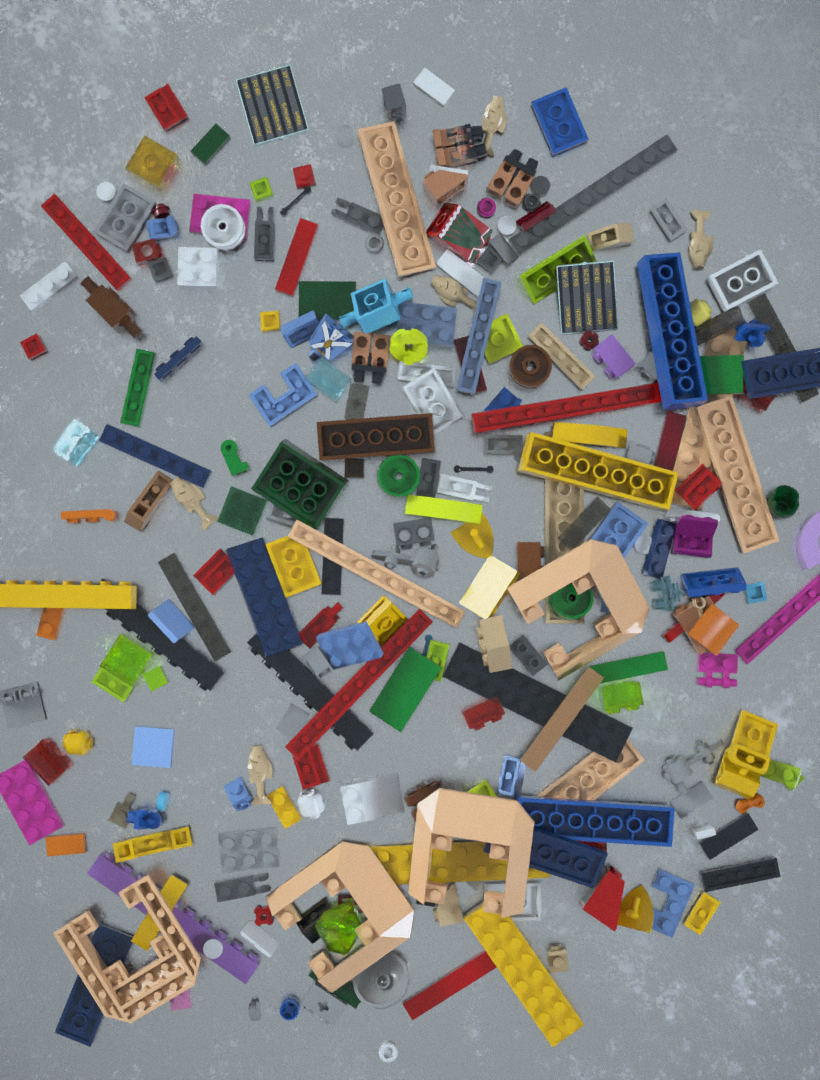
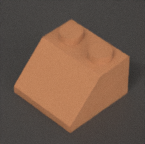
[423,170,468,207]

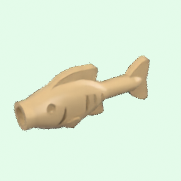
[482,96,507,157]
[689,209,713,269]
[431,274,477,314]
[169,476,218,530]
[247,746,273,806]

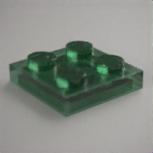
[217,486,267,536]

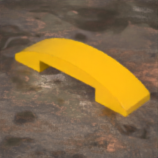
[552,422,628,449]
[112,826,193,863]
[131,874,188,951]

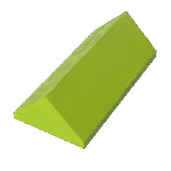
[518,235,597,304]

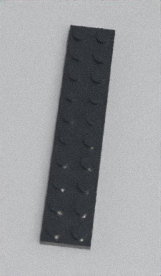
[443,642,633,762]

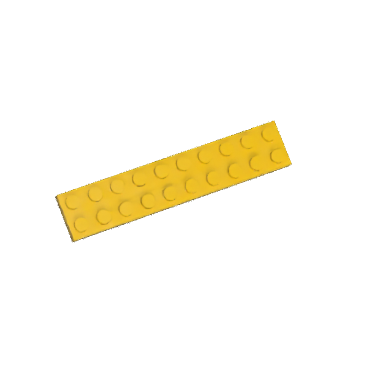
[370,841,550,885]

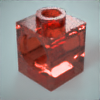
[132,239,163,266]

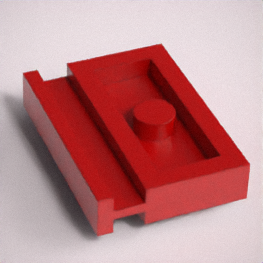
[144,83,188,131]
[675,463,723,511]
[193,548,234,595]
[292,744,330,790]

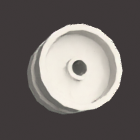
[201,204,246,250]

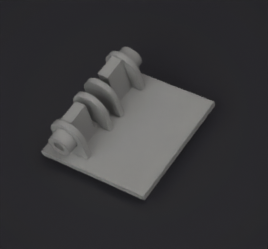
[0,682,46,728]

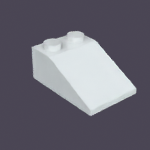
[340,774,405,825]

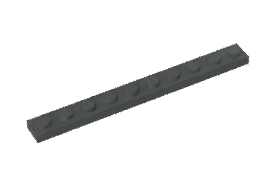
[509,134,678,256]

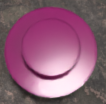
[477,198,496,217]

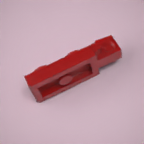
[299,602,343,649]

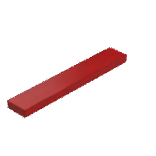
[41,193,132,291]
[402,951,497,1021]

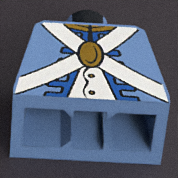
[308,314,354,362]

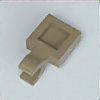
[108,793,136,829]

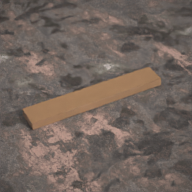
[520,666,604,772]

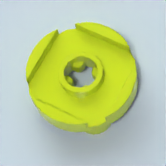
[389,328,428,365]

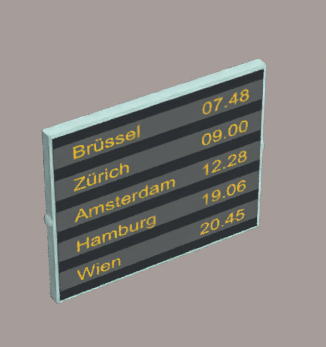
[236,65,309,146]
[556,260,618,334]

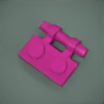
[698,653,738,688]

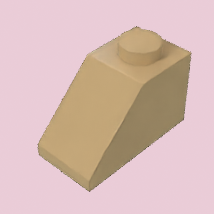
[588,223,635,252]
[433,882,463,927]

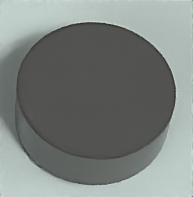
[531,176,550,196]

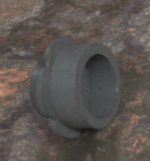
[522,193,541,212]

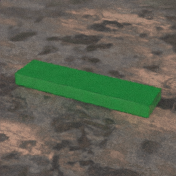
[120,349,156,427]
[589,651,668,683]

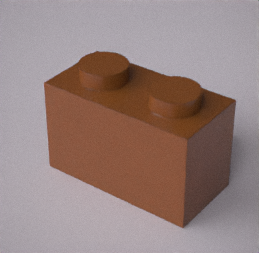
[517,542,544,581]

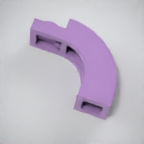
[797,511,820,569]

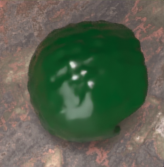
[768,485,799,519]

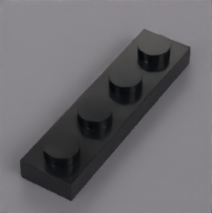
[321,518,344,595]
[700,857,781,892]

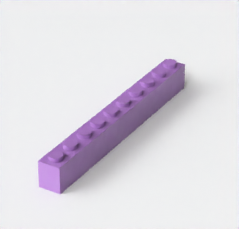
[87,852,260,984]

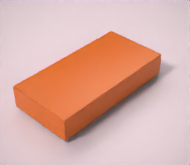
[45,833,86,856]

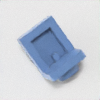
[146,215,178,241]
[224,777,253,811]

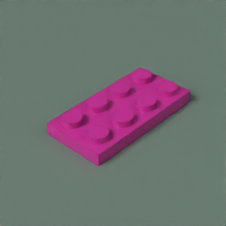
[0,759,64,846]

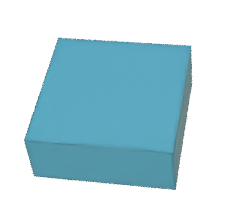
[745,581,767,604]

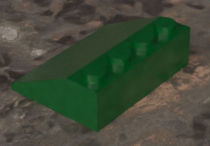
[251,439,349,530]

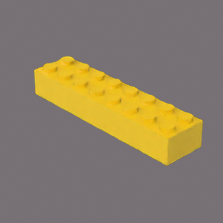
[518,432,678,511]
[463,901,584,1047]

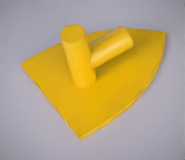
[450,512,494,559]
[617,885,654,933]

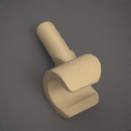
[692,598,706,617]

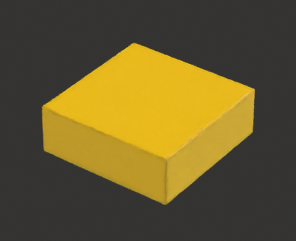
[260,310,281,332]

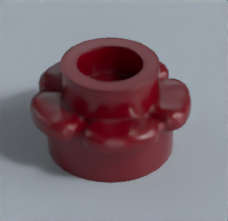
[151,203,170,219]
[580,331,599,350]

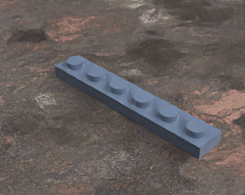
[456,278,502,395]

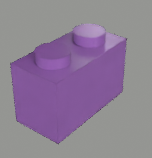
[592,334,636,380]

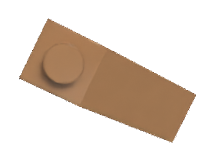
[124,471,173,532]

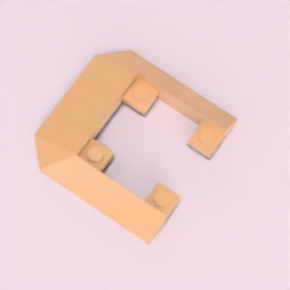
[507,539,650,681]
[408,788,534,918]
[265,841,414,993]
[53,874,201,1023]

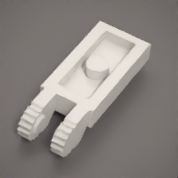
[436,474,492,503]
[664,509,720,523]

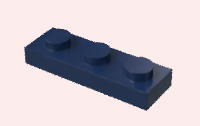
[154,336,203,382]
[643,519,677,579]

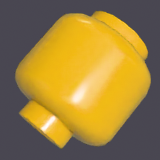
[63,730,93,756]

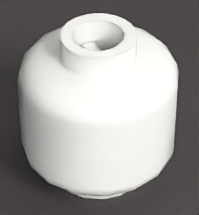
[297,789,325,819]

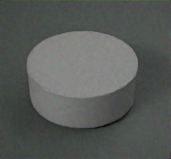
[365,234,384,254]
[249,1001,261,1021]

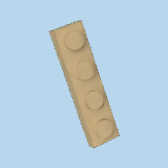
[528,322,596,391]

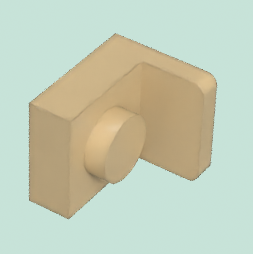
[546,944,569,974]

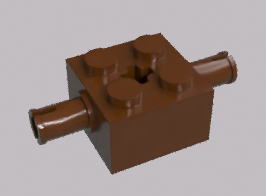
[80,276,143,339]

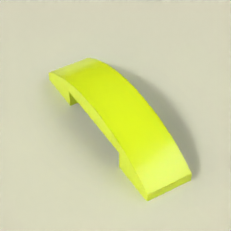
[405,495,483,524]

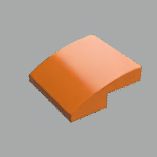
[688,603,739,656]

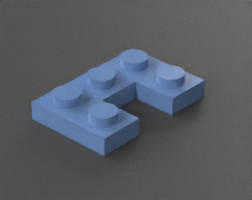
[249,363,317,427]
[651,869,695,938]

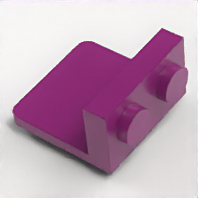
[673,515,718,558]

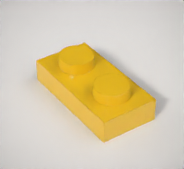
[266,786,302,829]
[683,891,721,935]

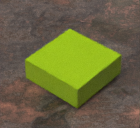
[249,176,274,202]
[142,666,169,692]

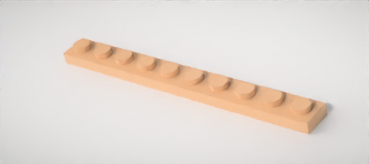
[287,520,466,628]

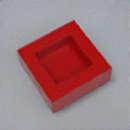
[292,164,315,188]
[20,333,47,360]

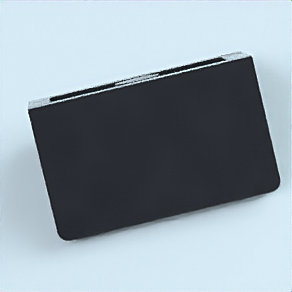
[296,898,343,944]

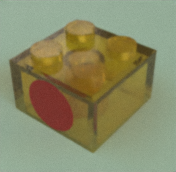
[125,135,180,192]

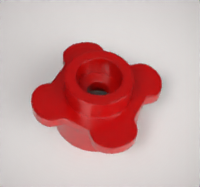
[254,906,274,926]

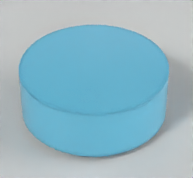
[156,791,169,811]

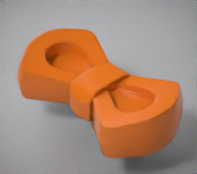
[736,794,765,814]

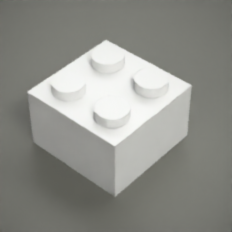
[177,247,219,290]

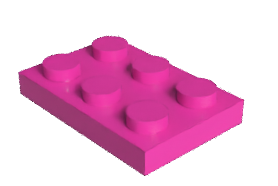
[189,194,251,239]

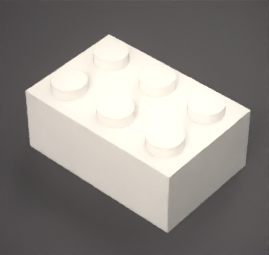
[706,249,778,313]

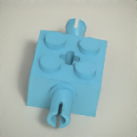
[339,278,414,334]

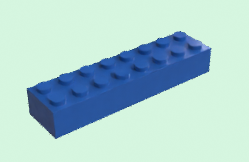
[637,252,708,410]
[517,795,675,847]

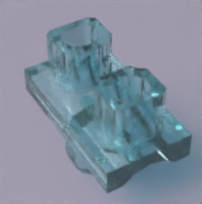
[652,576,685,611]

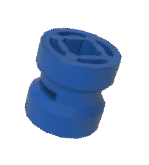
[280,997,300,1020]

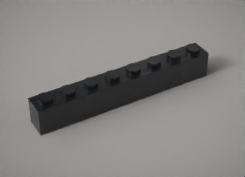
[98,578,226,691]
[247,634,374,751]

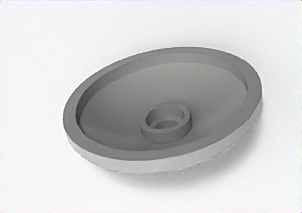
[353,951,410,1009]

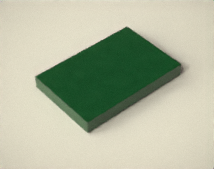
[298,281,356,320]

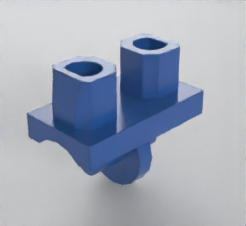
[734,319,771,347]
[127,808,162,830]

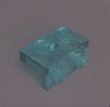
[52,419,98,466]

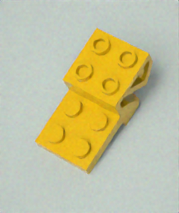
[714,710,778,799]

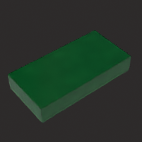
[190,123,230,165]

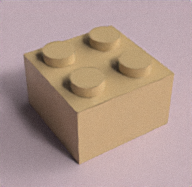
[477,615,512,673]

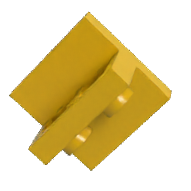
[357,595,409,646]

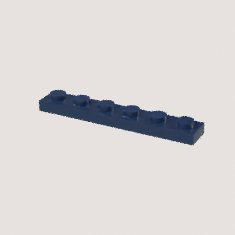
[99,424,212,488]

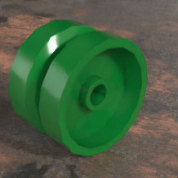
[376,454,420,497]
[548,583,594,620]

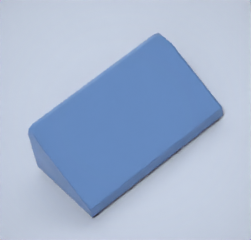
[280,310,320,348]
[497,755,527,797]

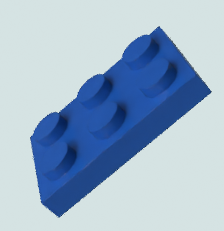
[531,87,589,155]
[681,567,747,598]

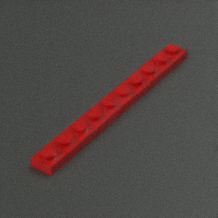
[471,382,662,433]
[285,609,433,760]

